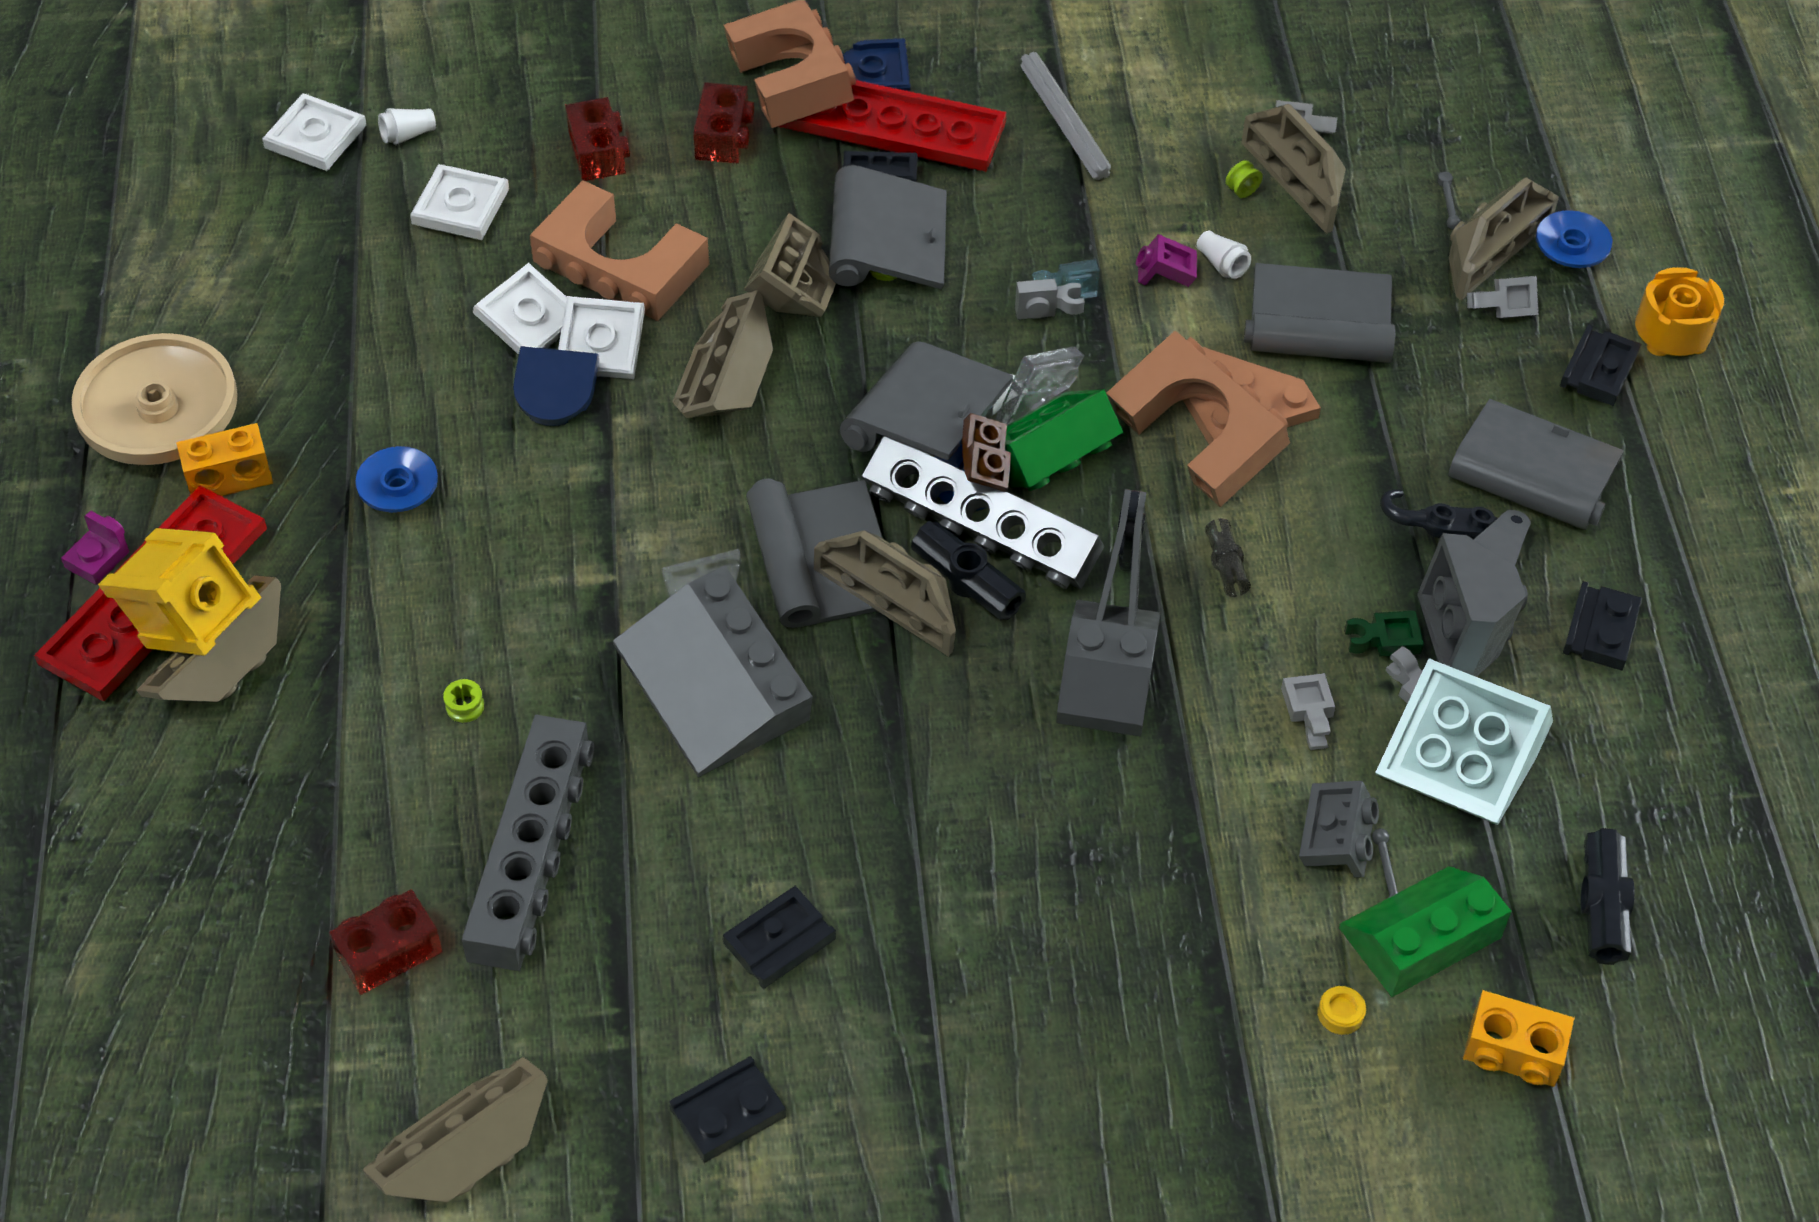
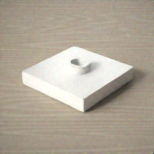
[262,93,366,171]
[410,164,509,240]
[473,263,567,354]
[558,296,645,379]

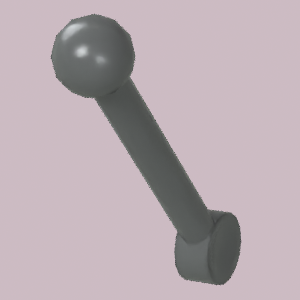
[1437,172,1461,230]
[1372,828,1398,898]

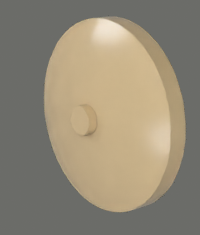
[72,333,237,465]

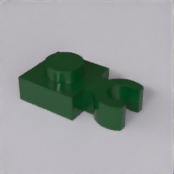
[1344,610,1424,657]

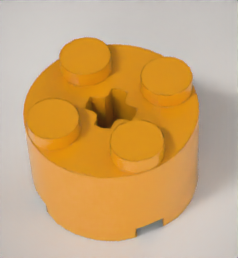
[1635,267,1724,356]

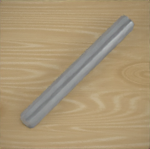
[1021,52,1111,180]

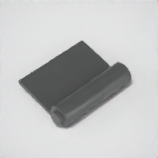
[829,165,947,289]
[1243,263,1395,363]
[840,341,1013,460]
[1448,399,1624,530]
[746,479,882,628]

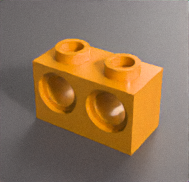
[176,423,273,496]
[1463,990,1574,1087]

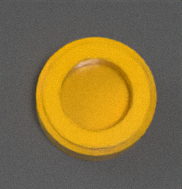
[1318,986,1366,1035]

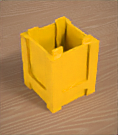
[98,528,262,656]

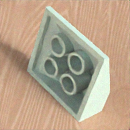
[1375,659,1553,825]

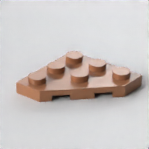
[1183,346,1321,445]

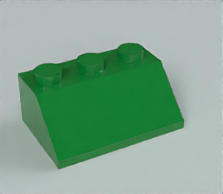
[1005,389,1123,491]
[1339,866,1512,997]

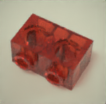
[693,82,754,164]
[565,97,630,181]
[329,889,443,995]

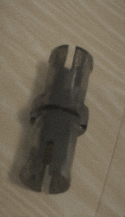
[1205,518,1251,597]

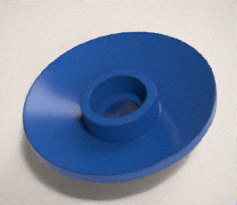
[1536,210,1612,268]
[355,446,438,512]

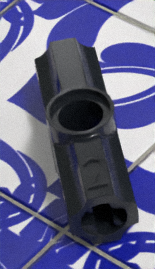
[911,521,1026,621]
[1580,828,1635,965]

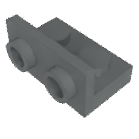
[1299,781,1379,877]

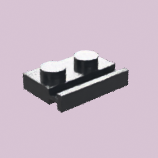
[1560,325,1642,406]
[1562,581,1642,671]
[723,886,836,989]
[669,1056,786,1163]

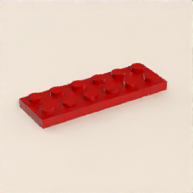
[778,80,1006,172]
[34,485,267,702]

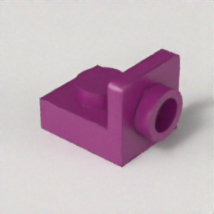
[1136,234,1197,287]
[61,511,130,585]

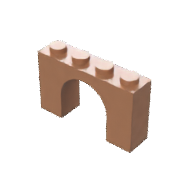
[724,0,856,128]
[530,180,709,321]
[1106,330,1290,507]

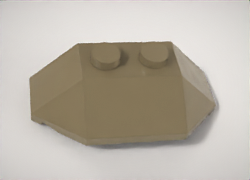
[1241,104,1346,234]
[1448,177,1559,300]
[744,213,836,317]
[672,290,773,418]
[814,530,956,657]
[136,576,281,702]
[363,1057,548,1202]

